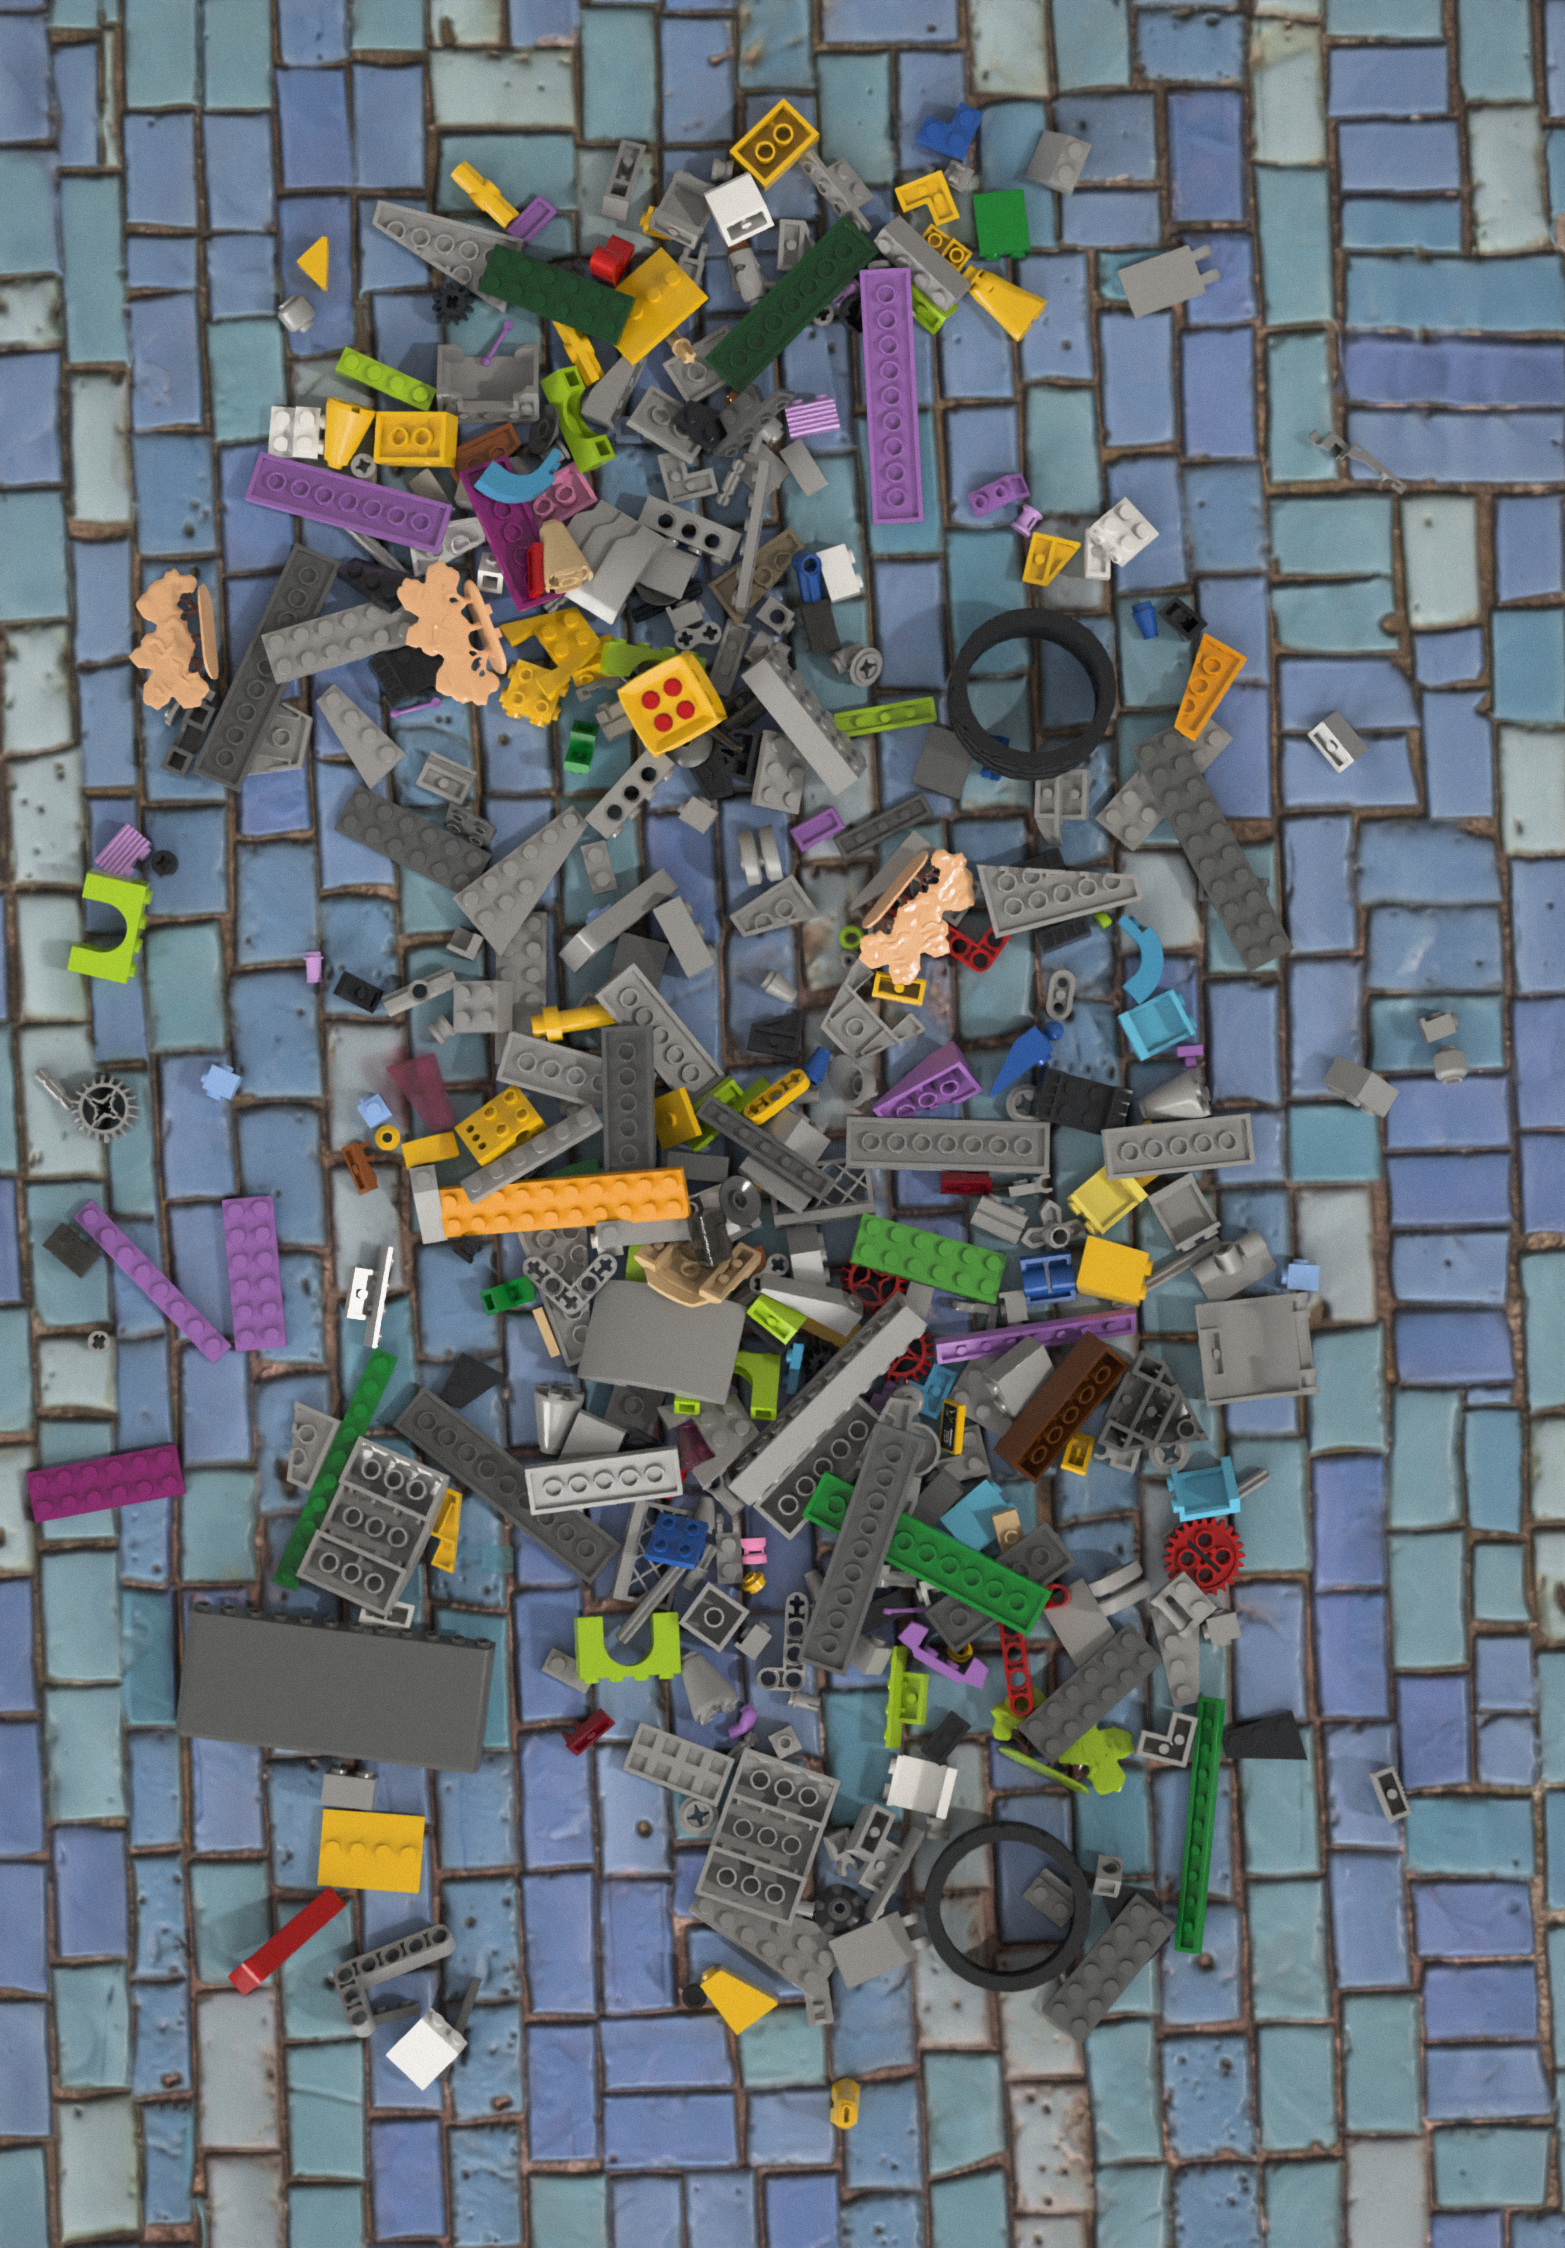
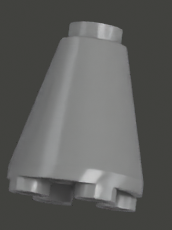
[1139,1067,1212,1119]
[534,1382,585,1455]
[681,1650,740,1725]

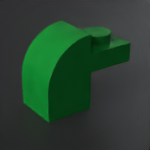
[563,720,599,774]
[479,1275,536,1316]

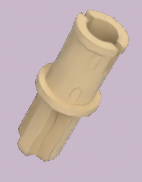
[665,329,696,364]

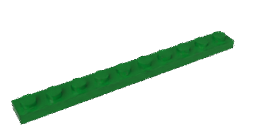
[272,1348,399,1591]
[1175,1696,1226,1954]

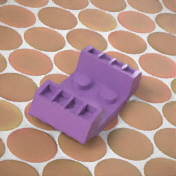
[897,1620,989,1689]

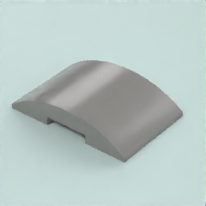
[577,1280,748,1405]
[296,1436,450,1617]
[694,1747,841,1927]

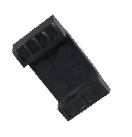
[367,645,473,708]
[1009,847,1092,955]
[1028,1067,1133,1136]

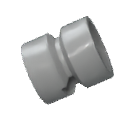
[745,630,792,662]

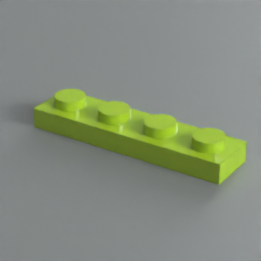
[833,696,937,738]

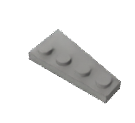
[316,683,406,791]
[1149,1601,1199,1708]

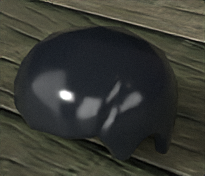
[839,292,862,334]

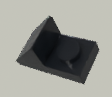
[1158,596,1208,643]
[333,971,384,1014]

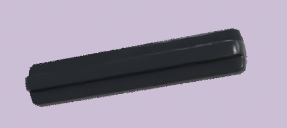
[631,581,703,623]

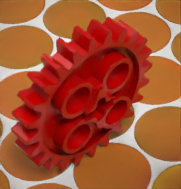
[1162,1516,1245,1596]

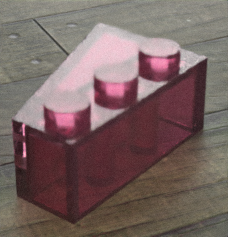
[386,1052,457,1134]

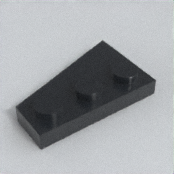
[337,557,425,614]

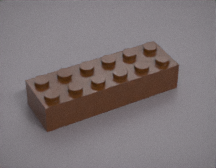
[993,1330,1130,1485]

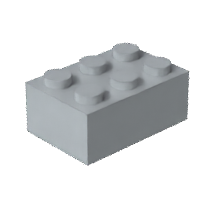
[653,896,717,980]

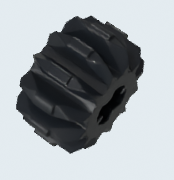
[432,282,475,326]
[801,1340,840,1377]

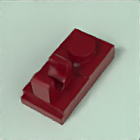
[940,1171,992,1195]
[561,1708,616,1756]

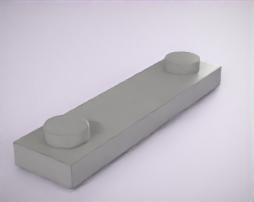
[596,1213,700,1248]

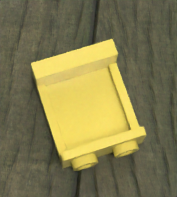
[1066,1166,1148,1237]

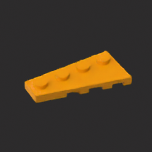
[1174,632,1247,741]

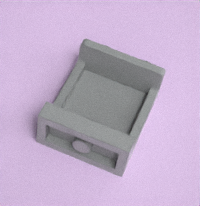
[649,169,716,249]
[1146,1172,1221,1252]

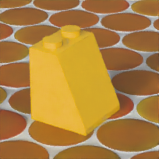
[1076,1235,1154,1307]
[700,1964,778,2035]

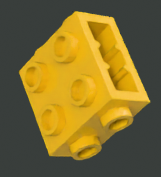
[499,659,570,728]

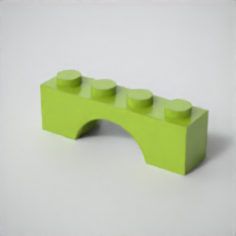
[335,346,437,412]
[540,365,616,474]
[599,638,707,677]

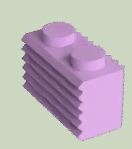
[784,394,840,440]
[94,823,152,877]

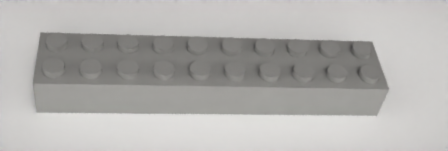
[723,1290,928,1506]

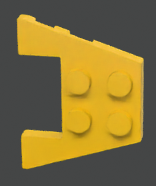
[499,607,602,700]
[431,1488,462,1573]

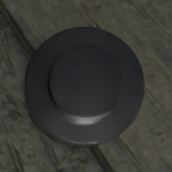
[682,1983,707,2009]

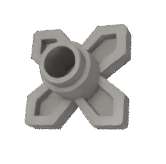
[1019,1199,1087,1253]

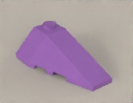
[871,1041,983,1118]

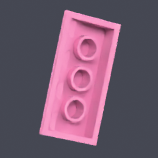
[527,461,599,530]

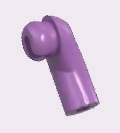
[727,1704,757,1739]

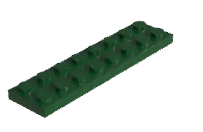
[703,215,880,395]

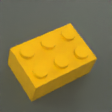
[729,98,819,192]

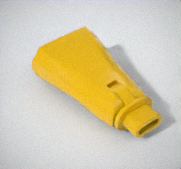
[962,264,1048,342]
[830,2078,860,2129]

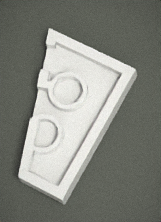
[410,517,486,577]

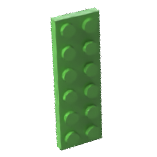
[849,1213,1007,1305]

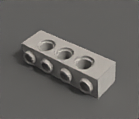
[638,495,742,566]
[584,749,675,841]

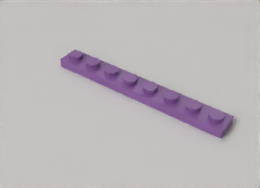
[73,1200,232,1364]
[934,1307,1136,1365]

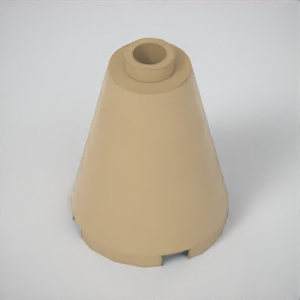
[539,520,594,594]

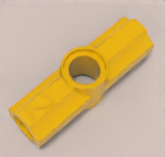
[450,160,519,230]
[552,321,605,388]

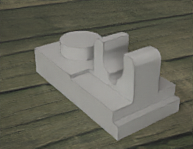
[804,1978,834,2026]

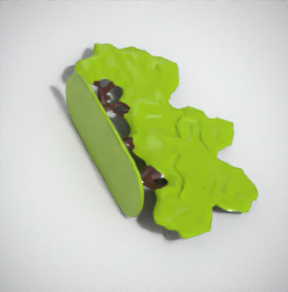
[990,1685,1134,1795]

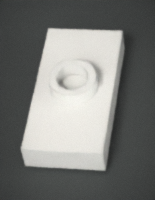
[1084,528,1111,581]

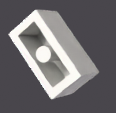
[816,543,864,604]

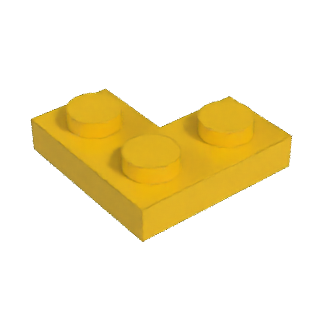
[894,170,960,227]

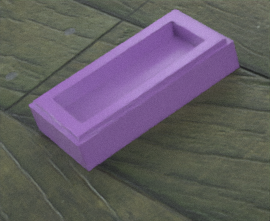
[505,194,558,249]
[789,806,846,853]

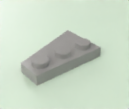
[729,874,821,938]
[853,1395,916,1469]

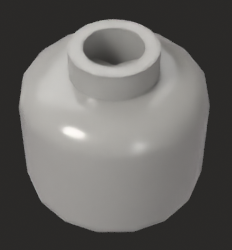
[278,294,315,333]
[1433,1045,1468,1085]
[892,1384,924,1416]

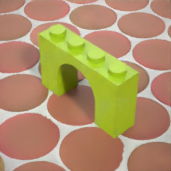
[67,868,153,984]
[674,1350,781,1421]
[574,1611,681,1684]

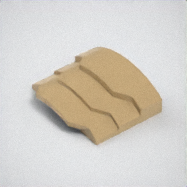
[634,1240,762,1308]

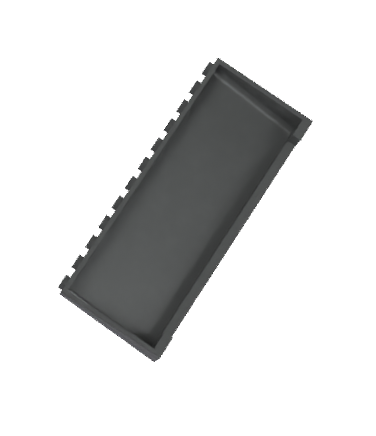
[175,1601,496,1774]

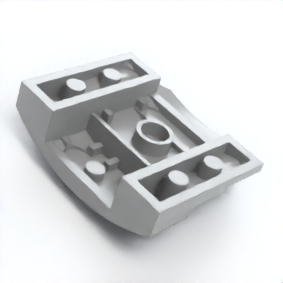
[564,499,666,626]

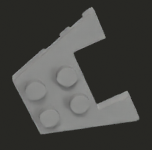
[247,702,313,776]
[819,957,926,1063]
[657,1394,760,1490]

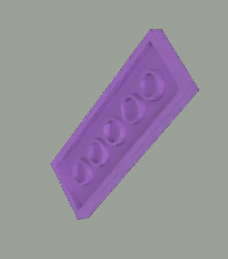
[222,1195,287,1352]

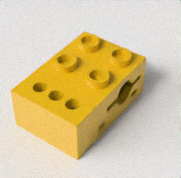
[373,411,458,467]
[454,1085,549,1168]

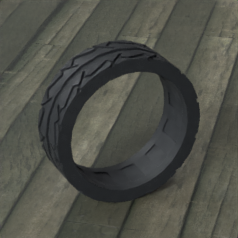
[947,608,1117,781]
[924,1821,1091,1992]

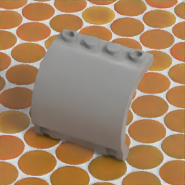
[1195,1292,1320,1406]

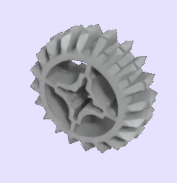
[70,1074,140,1143]

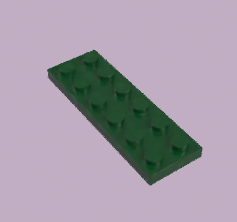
[478,243,636,346]

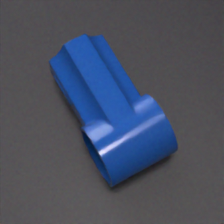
[791,550,824,603]

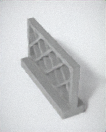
[771,1158,876,1230]
[609,1500,694,1611]

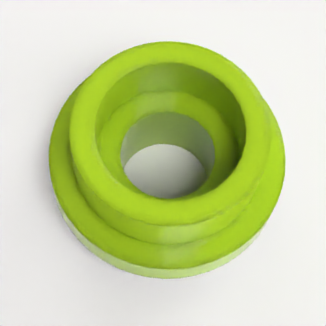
[839,925,864,950]

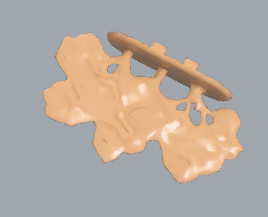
[397,561,507,706]

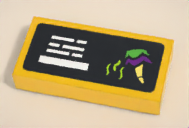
[939,1399,966,1455]

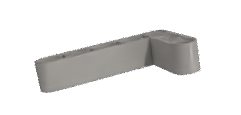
[559,868,680,974]
[333,1924,456,2038]

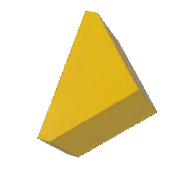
[296,236,329,291]
[1059,1432,1095,1476]

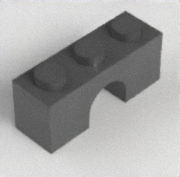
[160,702,218,780]

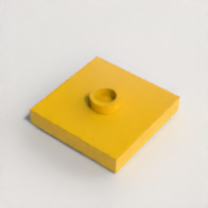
[655,1087,702,1150]

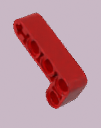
[589,234,636,288]

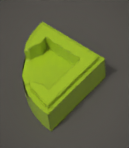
[1092,911,1112,929]

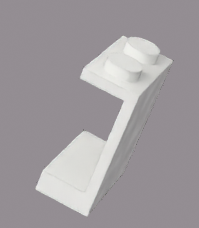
[882,1754,958,1820]
[386,2008,468,2090]

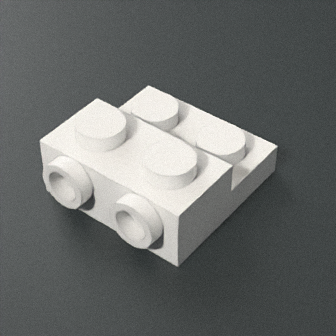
[268,406,326,461]
[1088,497,1159,567]

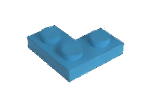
[782,1343,805,1395]
[894,1363,958,1420]

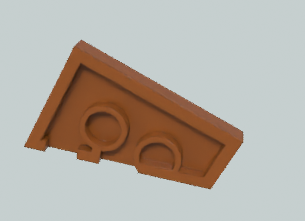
[448,422,522,486]

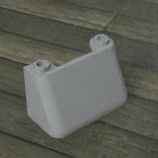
[436,343,540,424]

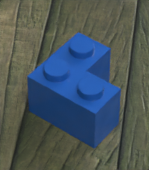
[916,102,983,164]

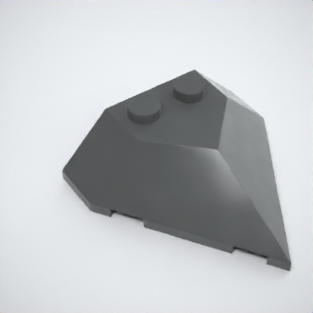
[1097,1350,1209,1453]

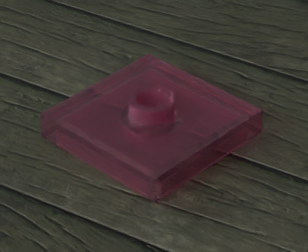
[676,1424,732,1472]

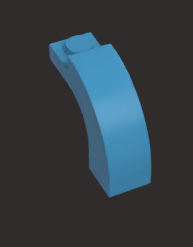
[474,447,563,504]
[1117,914,1164,1006]

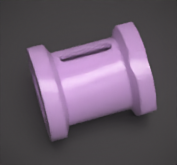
[1011,504,1043,538]

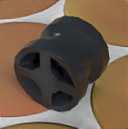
[151,850,178,877]
[451,1234,483,1264]

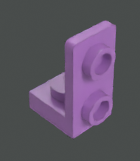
[968,473,1031,518]

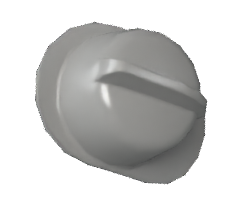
[828,1055,879,1107]

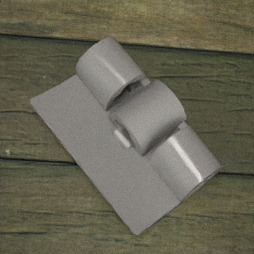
[636,539,701,600]
[1190,1228,1277,1303]

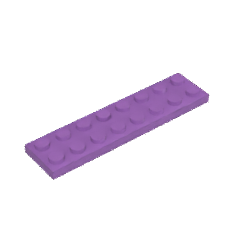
[245,451,453,555]

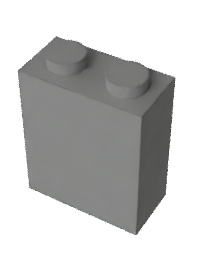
[983,1335,1055,1418]

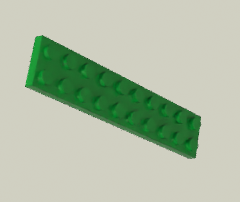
[802,1470,1053,1637]

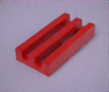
[527,542,544,599]

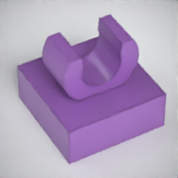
[1175,1044,1204,1069]

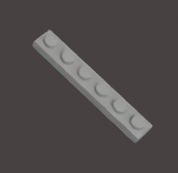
[732,460,772,614]
[460,1104,603,1205]

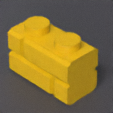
[872,971,927,1006]

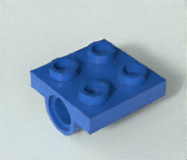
[1019,1250,1076,1307]
[645,1512,709,1570]

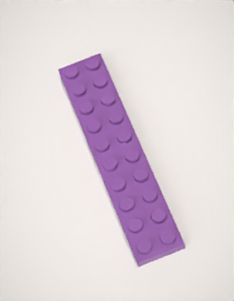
[859,267,924,525]

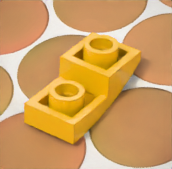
[921,223,973,272]
[401,1131,460,1169]

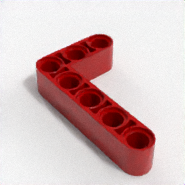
[887,893,1013,973]
[998,1584,1071,1716]
[227,1886,346,1996]

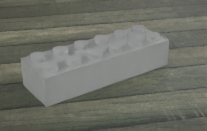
[741,646,867,796]
[753,1395,881,1541]

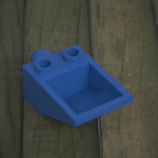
[989,1021,1064,1098]

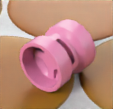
[741,1537,767,1565]

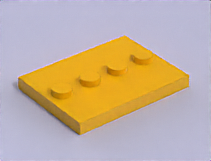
[614,247,709,366]
[317,1808,425,1893]

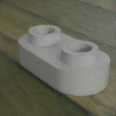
[1046,970,1075,1021]

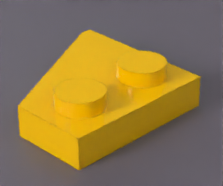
[1022,532,1081,588]

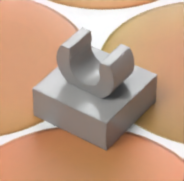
[944,159,975,195]

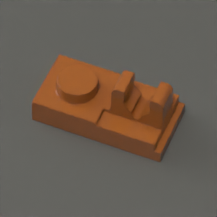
[341,1141,379,1196]

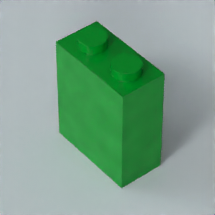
[972,189,1030,262]

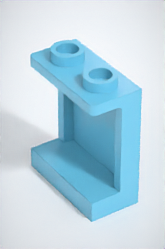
[1117,988,1197,1062]
[1166,1456,1240,1522]
[940,1479,1019,1551]

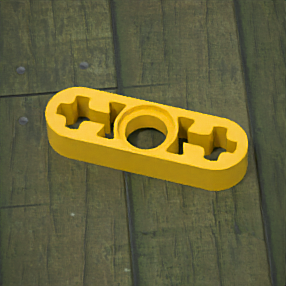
[744,1069,810,1126]

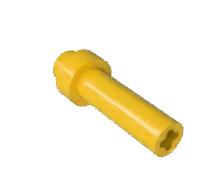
[530,1004,617,1042]

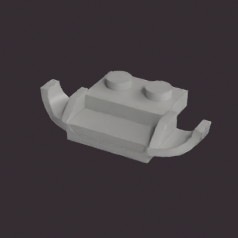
[1034,745,1090,846]

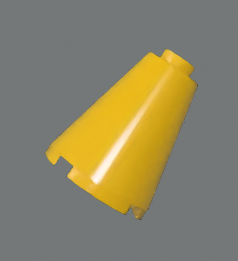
[324,397,376,470]

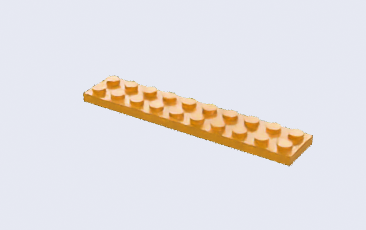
[439,1166,692,1238]

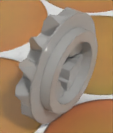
[847,647,883,687]
[1006,1084,1040,1122]
[1149,1443,1190,1473]
[678,1797,719,1836]

